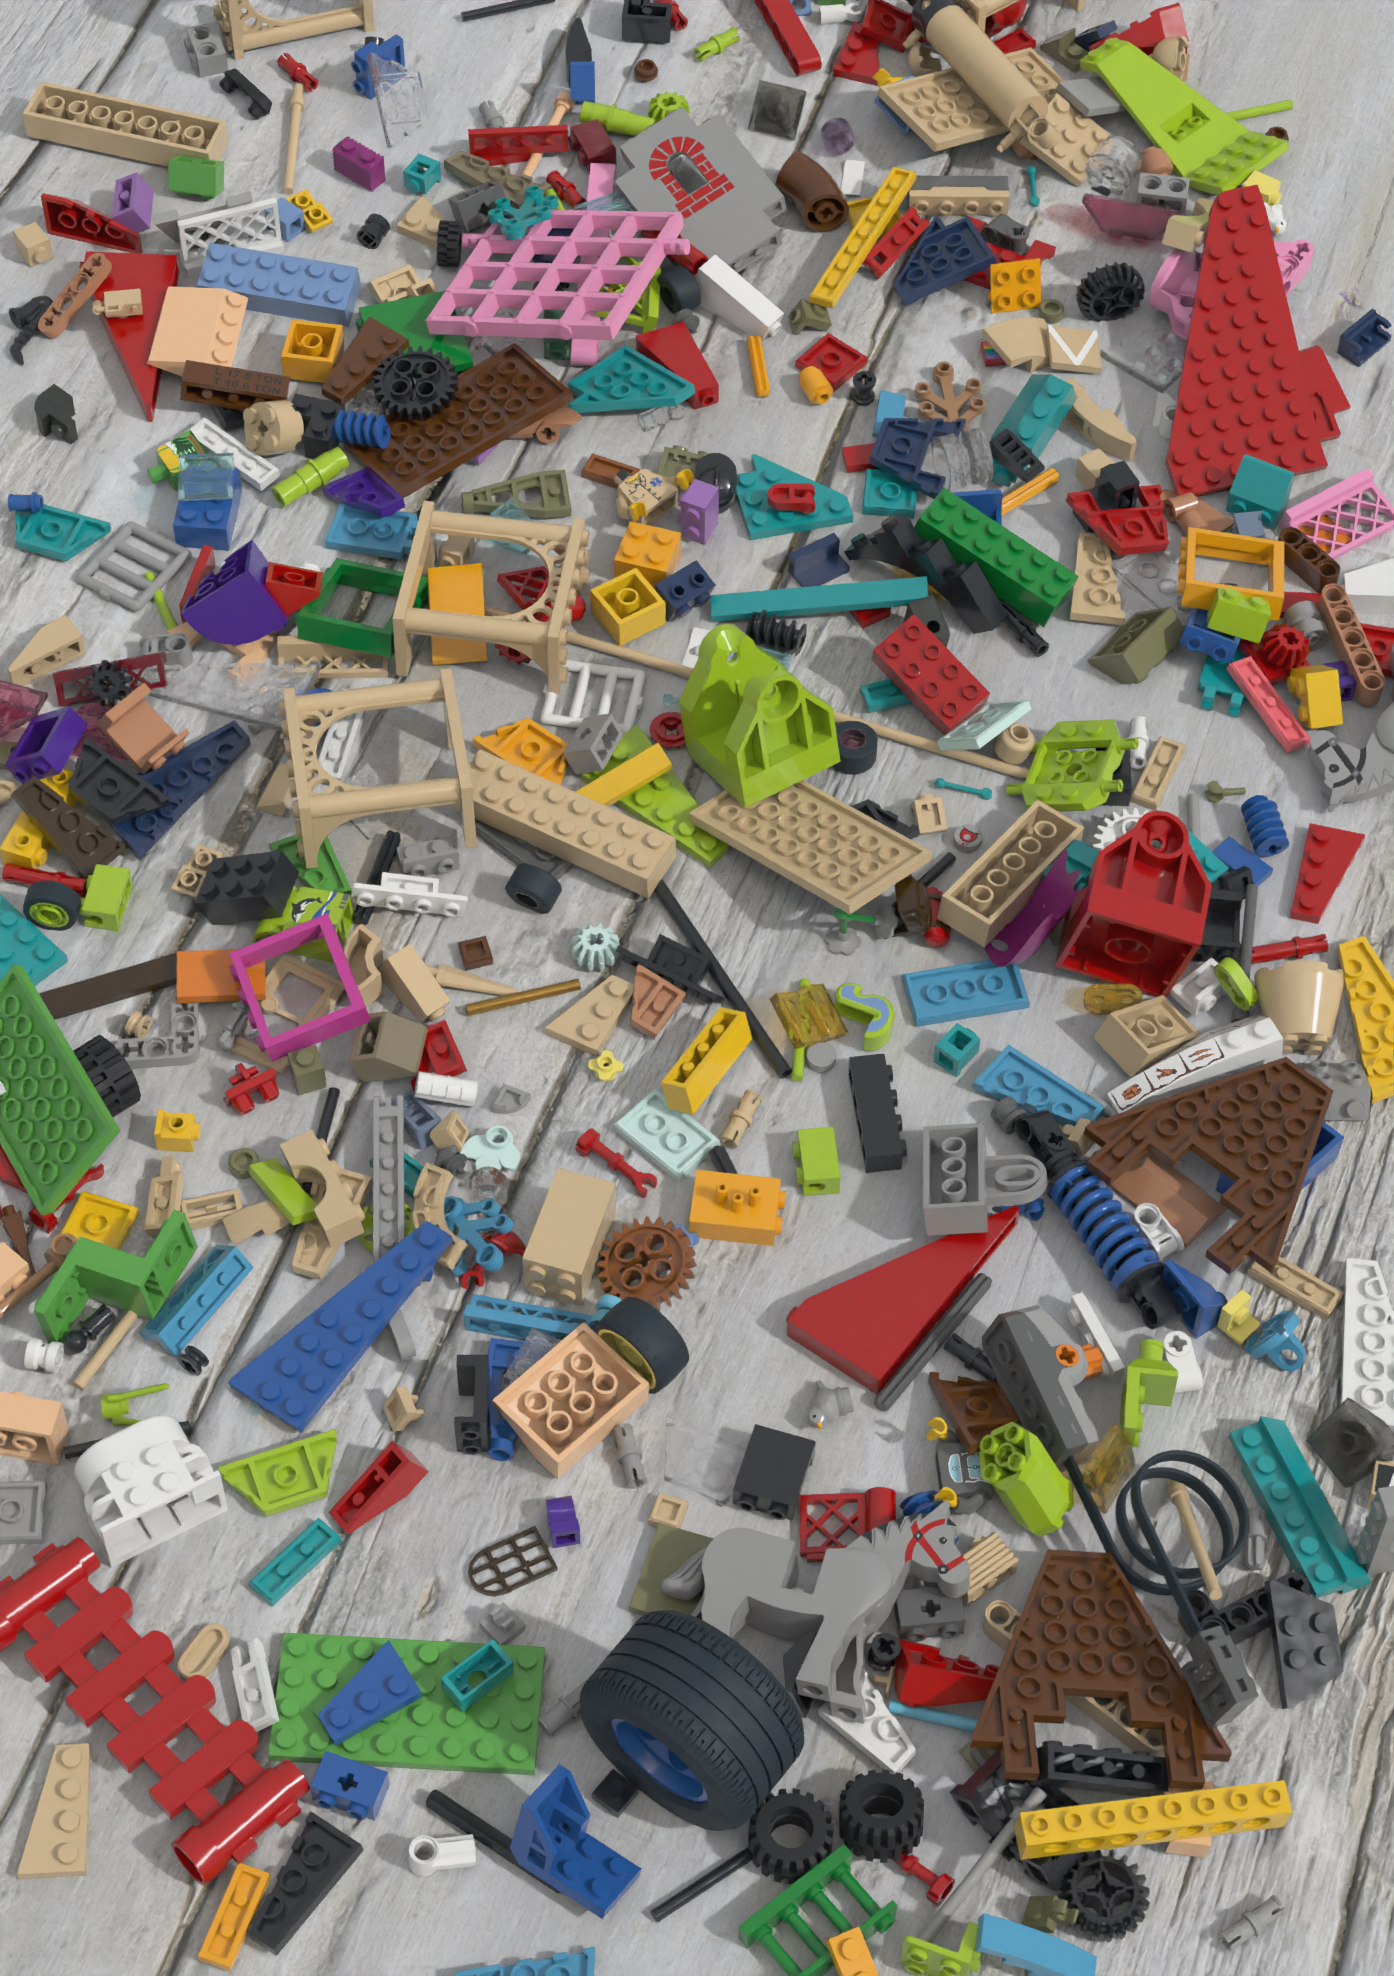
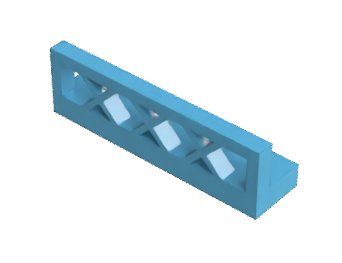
[139,1245,254,1357]
[463,1294,592,1347]

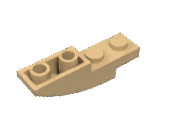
[1065,377,1137,462]

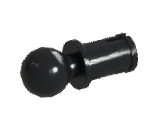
[63,1304,116,1354]

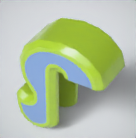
[834,983,895,1051]

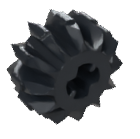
[86,659,133,707]

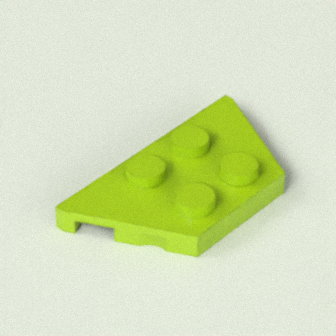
[218,1429,337,1517]

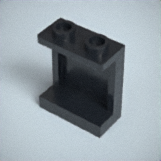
[1191,889,1243,963]
[454,1355,490,1455]
[732,1424,816,1520]

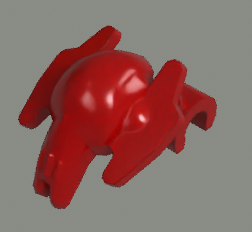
[458,1231,526,1289]

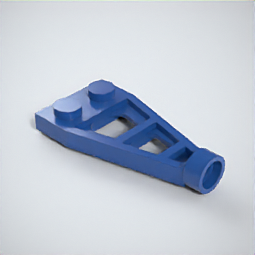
[488,1338,553,1461]

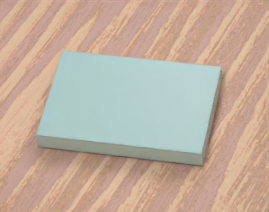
[937,700,1031,751]
[614,1088,720,1183]

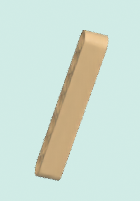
[983,1600,1165,1757]

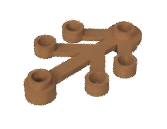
[914,361,986,442]

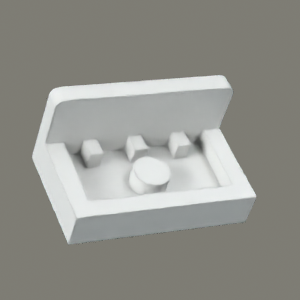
[1170,958,1228,1017]

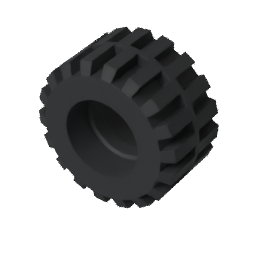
[839,1769,924,1863]
[748,1788,834,1884]

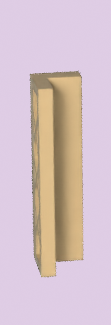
[277,636,389,679]

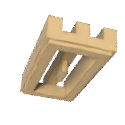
[180,1189,243,1230]

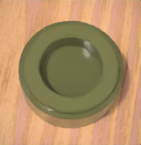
[1038,299,1064,324]
[229,1148,259,1179]

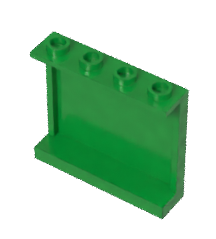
[356,290,474,379]

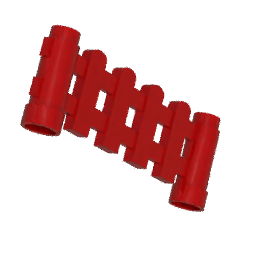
[0,1537,310,1886]

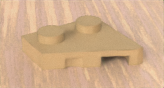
[396,196,445,249]

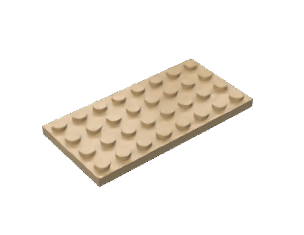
[877,47,1071,152]
[689,780,932,915]

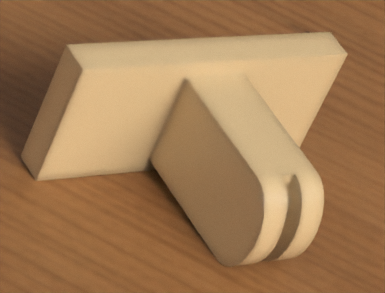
[872,1666,895,1699]

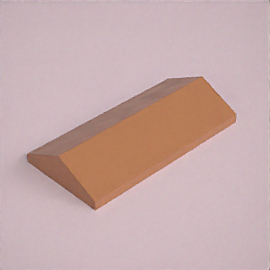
[1106,1150,1226,1248]

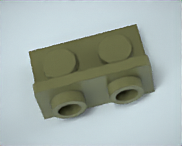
[657,445,709,487]

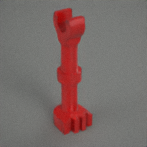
[575,1128,658,1198]
[28,1164,104,1234]
[891,1854,955,1907]

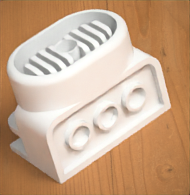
[74,1416,228,1568]

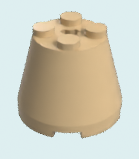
[1254,960,1344,1055]

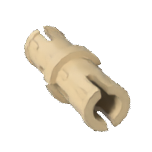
[720,1090,762,1149]

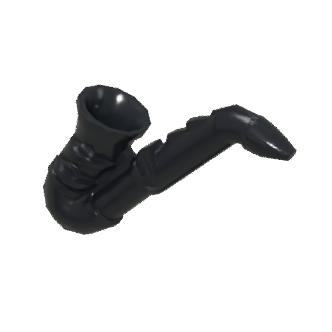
[9,296,53,365]

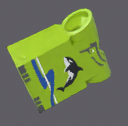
[252,886,354,963]

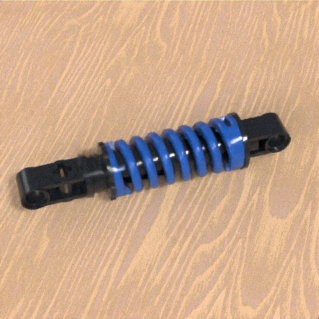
[1015,1110,1183,1330]

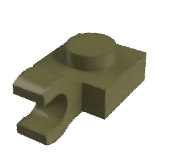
[1021,1895,1079,1933]

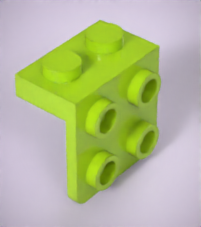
[900,1921,984,1976]

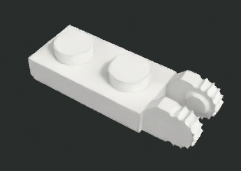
[231,1637,279,1732]

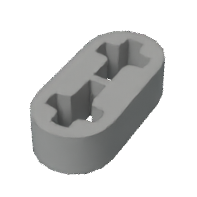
[387,1309,416,1360]

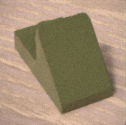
[1040,28,1089,73]

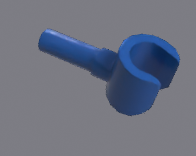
[1001,1198,1045,1221]

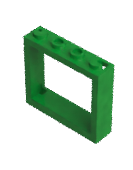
[294,558,428,658]

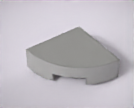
[491,1084,531,1114]

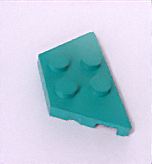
[15,505,111,561]

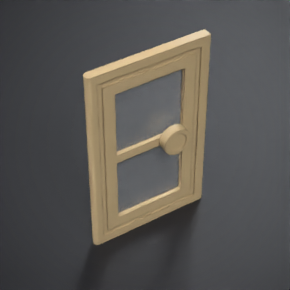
[228,954,345,1076]

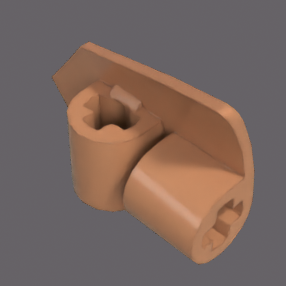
[509,406,582,444]
[1160,489,1234,536]

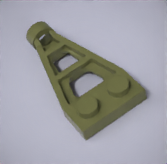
[461,470,571,518]

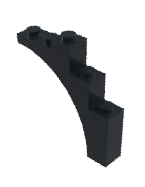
[844,515,1007,634]

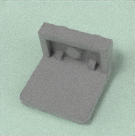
[1303,1060,1371,1121]

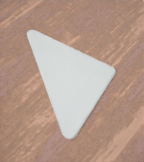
[1153,389,1176,427]

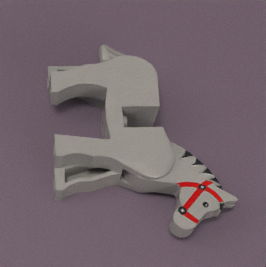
[661,1501,970,1724]

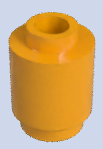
[798,366,833,405]

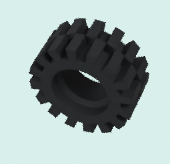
[437,220,462,268]

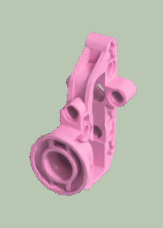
[1149,239,1314,340]

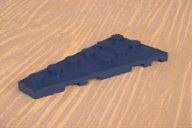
[107,720,251,860]

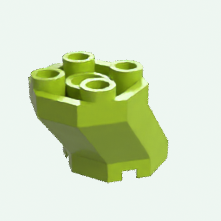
[979,1422,1074,1537]

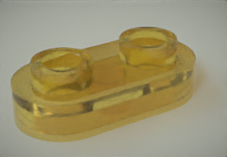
[1083,984,1143,1015]

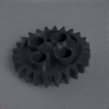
[373,346,458,421]

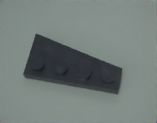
[248,1811,364,1956]

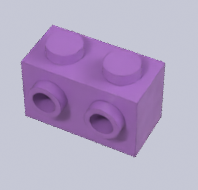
[112,172,154,233]
[678,479,719,545]

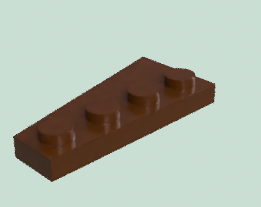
[321,316,409,404]

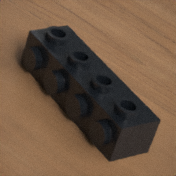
[1030,1741,1169,1797]

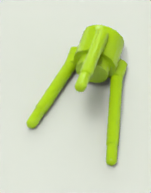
[101,1383,169,1426]

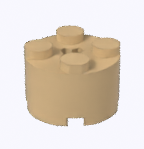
[243,400,304,455]

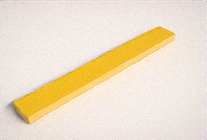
[809,166,916,309]

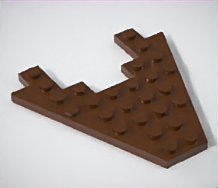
[1084,1057,1334,1275]
[969,1549,1232,1790]

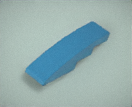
[975,1913,1097,1976]

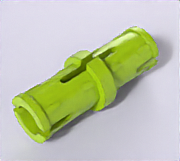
[693,27,740,62]

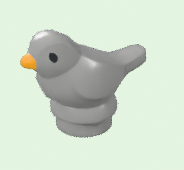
[808,1380,853,1429]

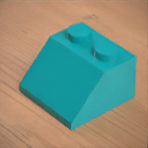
[1226,454,1294,530]

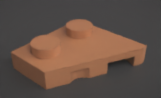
[630,964,686,1040]

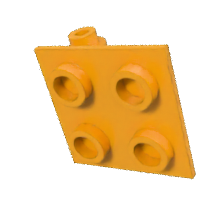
[987,258,1041,313]

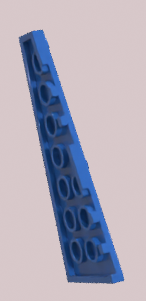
[228,1221,453,1433]

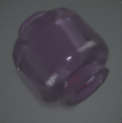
[820,118,855,155]

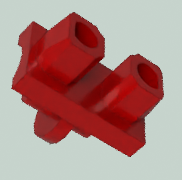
[223,1063,280,1116]

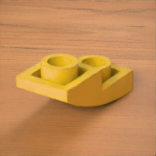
[285,189,333,233]

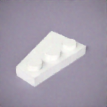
[818,1671,916,1774]

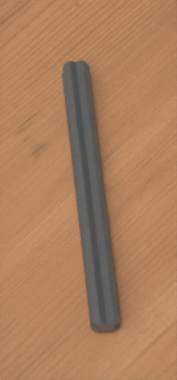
[874,1273,992,1412]

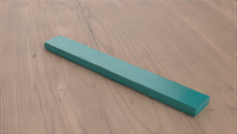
[711,576,928,622]

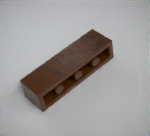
[180,360,290,411]

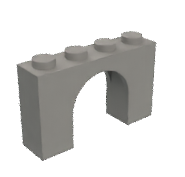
[1355,1486,1394,1575]

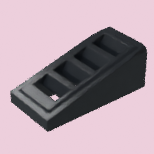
[988,428,1045,483]

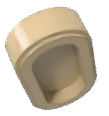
[177,1623,230,1682]

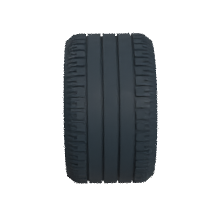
[580,1610,804,1831]

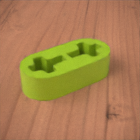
[1213,957,1259,1011]

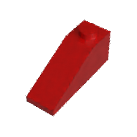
[328,1441,429,1534]

